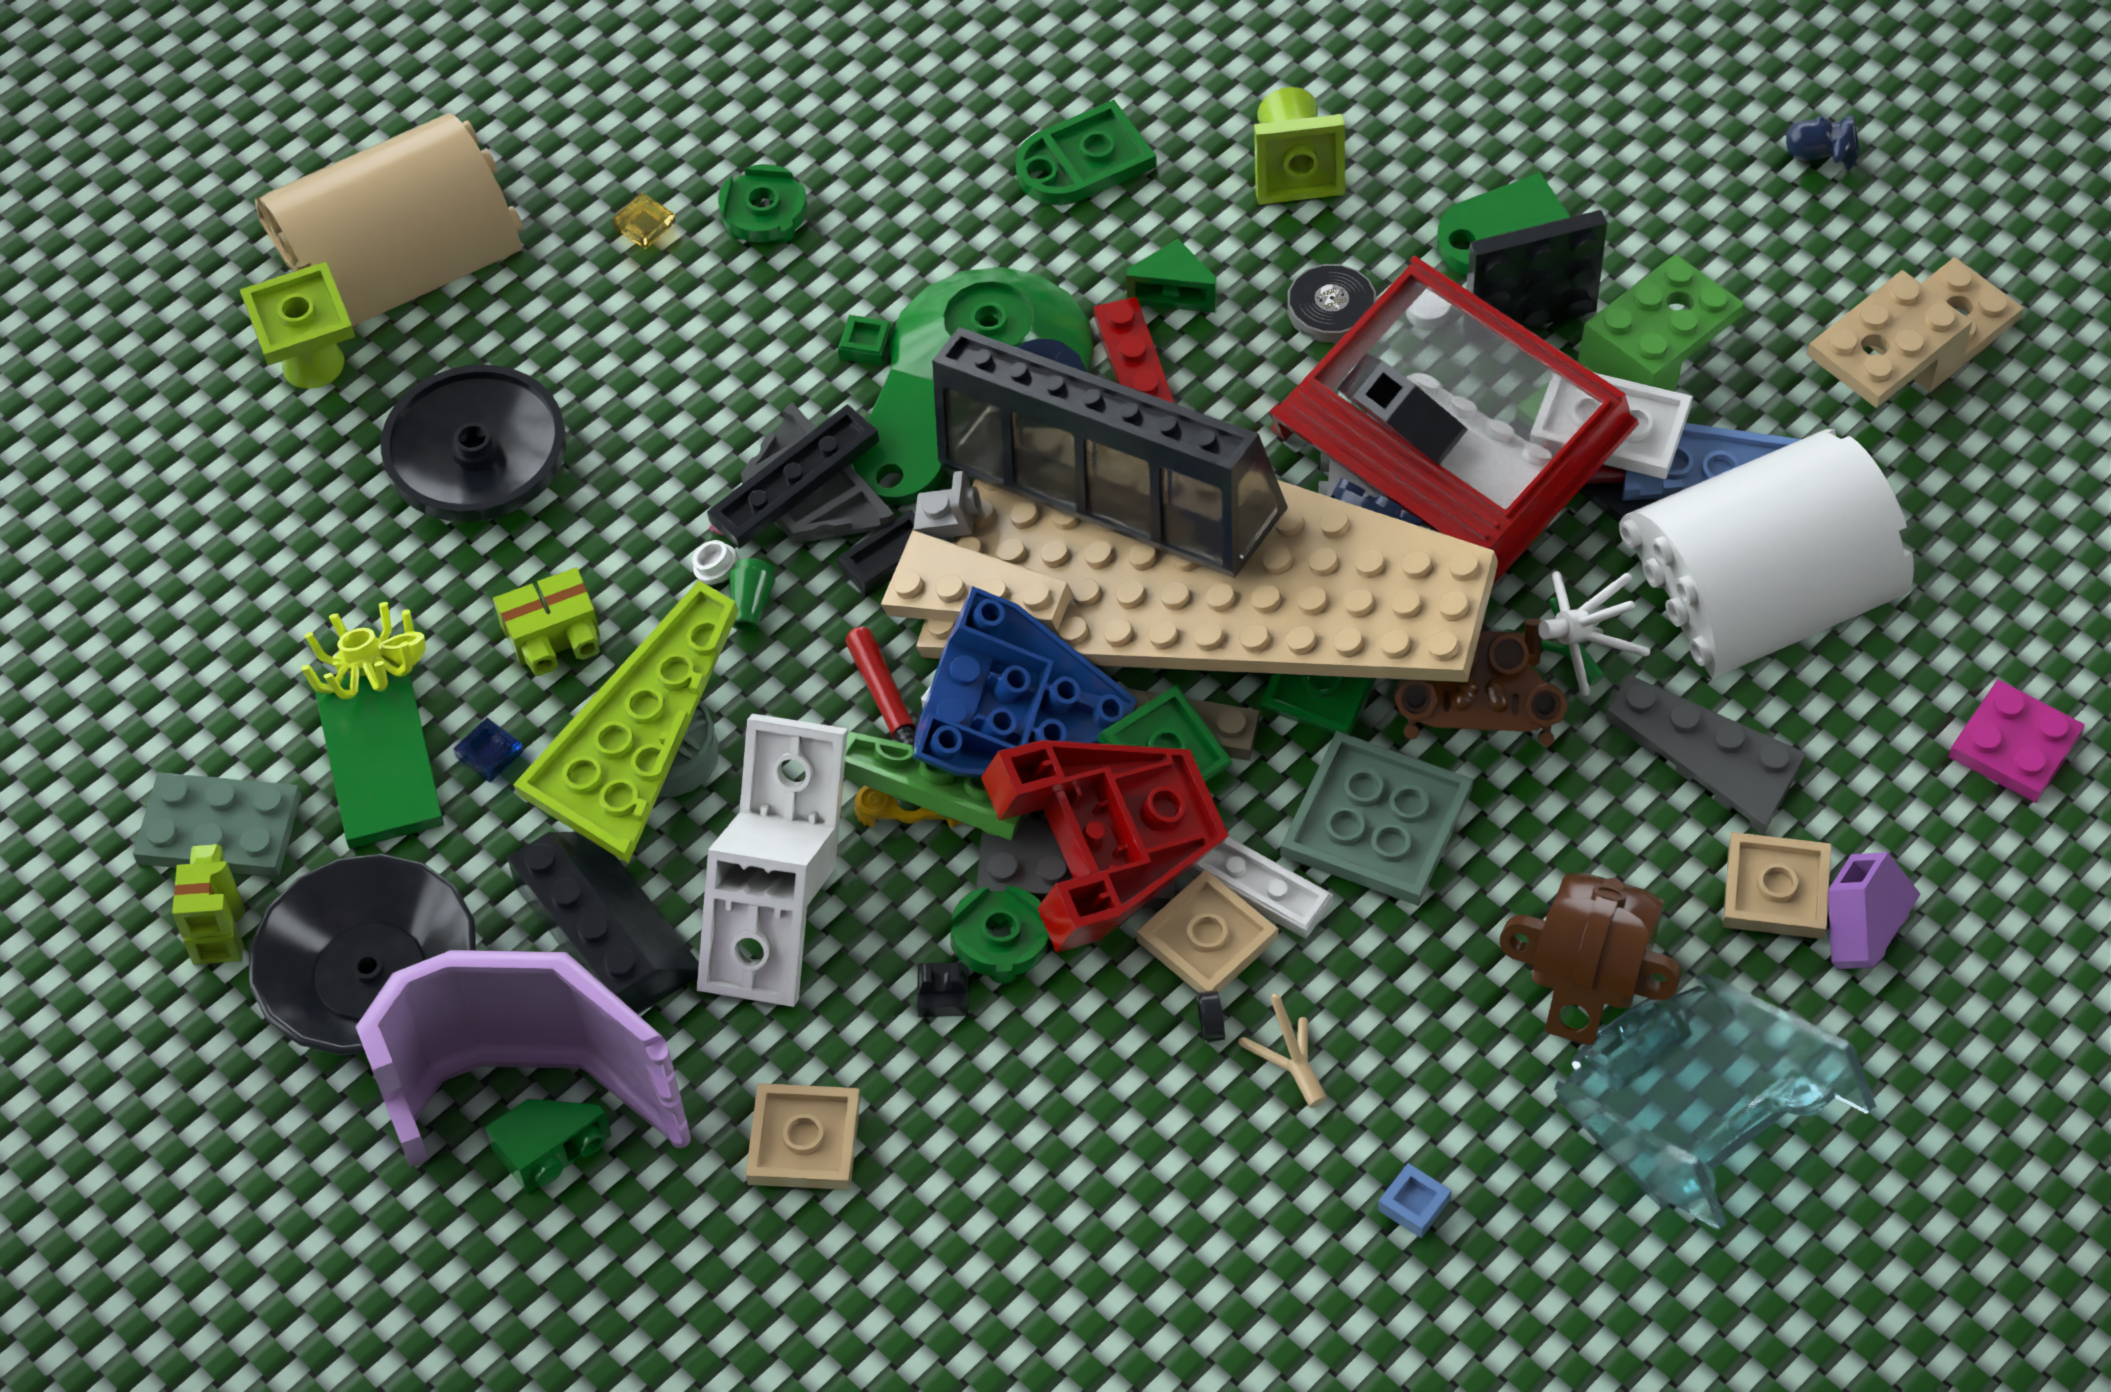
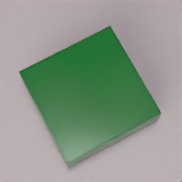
[838,315,893,365]

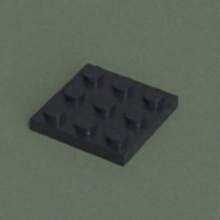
[1463,210,1608,343]

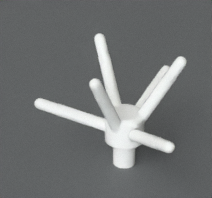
[1538,571,1650,697]

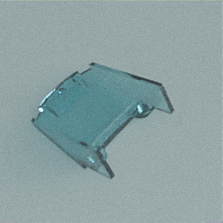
[1554,973,1876,1230]

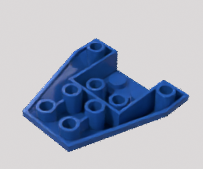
[913,586,1137,778]

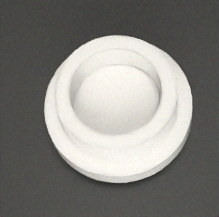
[693,540,739,585]

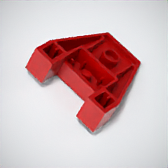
[981,740,1229,953]

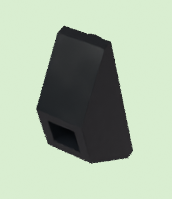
[1337,353,1468,466]

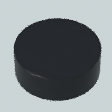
[1197,990,1225,1043]

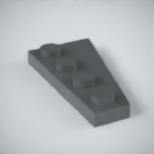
[1606,675,1806,835]
[976,817,1176,908]

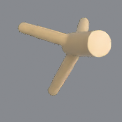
[1238,994,1328,1108]

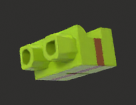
[493,567,600,677]
[172,844,245,965]

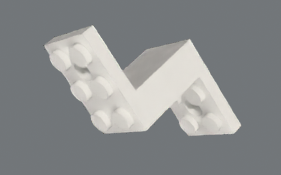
[697,714,848,1007]

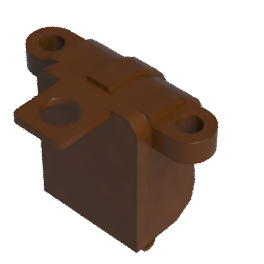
[1500,873,1681,1045]

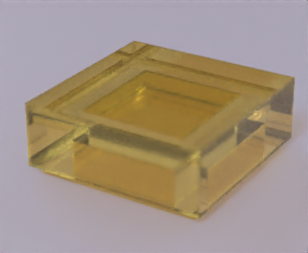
[612,192,675,249]

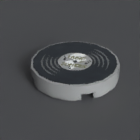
[1287,264,1376,343]

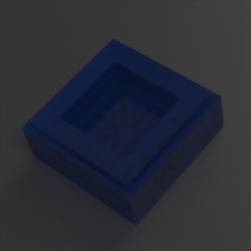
[453,717,524,783]

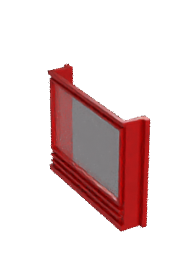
[1269,255,1639,586]

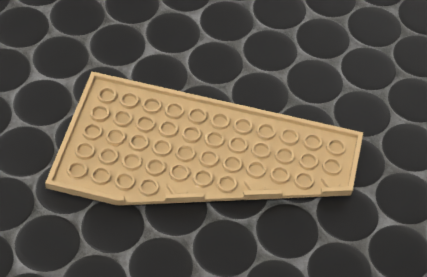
[916,427,1498,682]

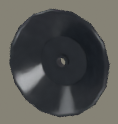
[249,853,476,1056]

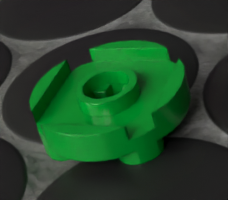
[718,164,807,243]
[950,886,1050,983]

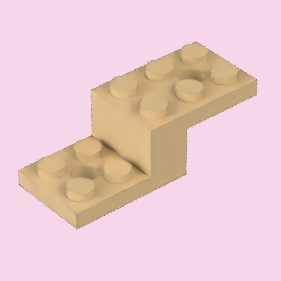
[1807,257,2024,408]

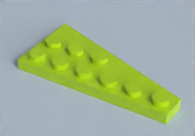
[513,580,738,864]

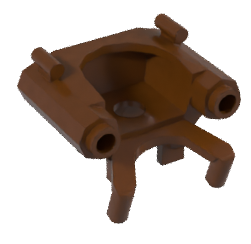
[1394,619,1568,746]

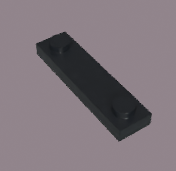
[707,404,880,549]

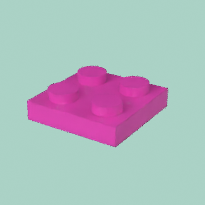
[1949,679,2085,803]

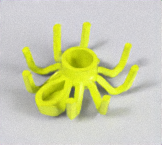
[301,602,426,699]

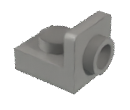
[913,471,981,539]

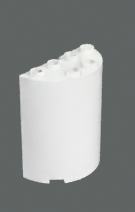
[1619,429,1914,679]

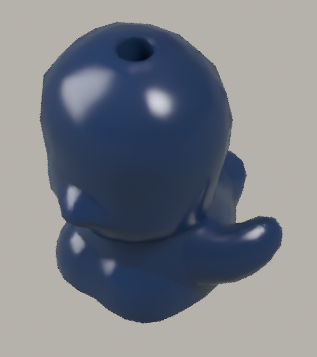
[1786,115,1860,170]

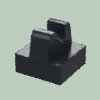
[917,962,969,1017]

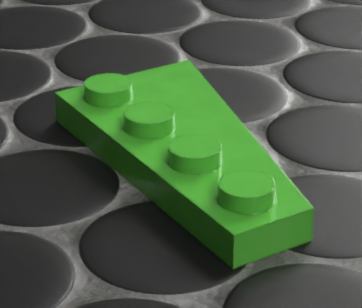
[844,732,1027,840]

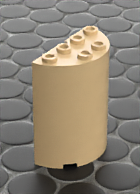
[255,113,523,327]

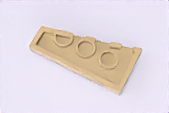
[881,530,1073,632]

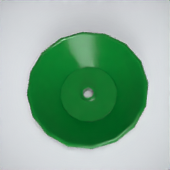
[889,267,1094,426]

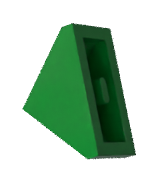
[1126,239,1217,313]

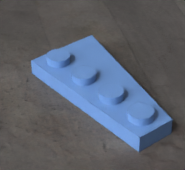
[1622,423,1802,501]

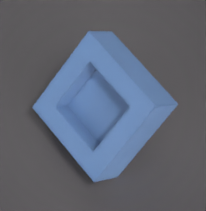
[1378,1163,1452,1238]

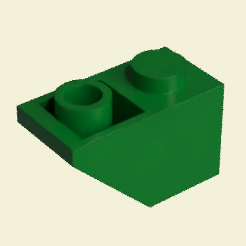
[485,1098,612,1194]

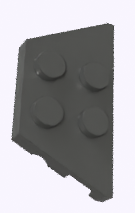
[741,402,895,544]

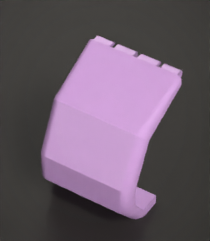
[356,950,691,1167]

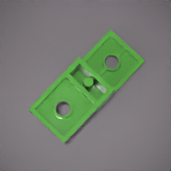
[1515,254,1745,428]

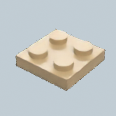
[1723,832,1831,939]
[1136,869,1278,993]
[745,1083,861,1190]

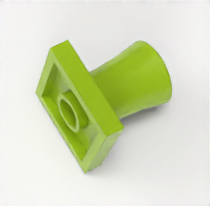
[1254,87,1345,205]
[239,261,355,389]

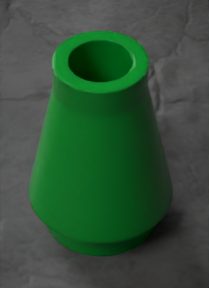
[729,558,776,632]

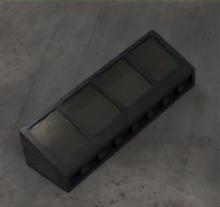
[932,327,1288,578]

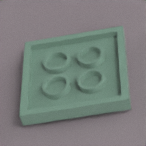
[1280,731,1473,906]

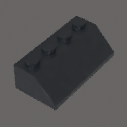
[507,832,699,1015]

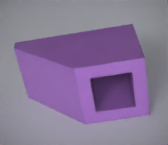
[1828,852,1920,969]

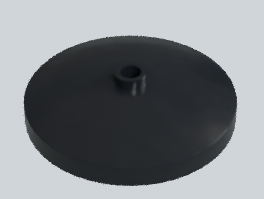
[380,365,567,522]

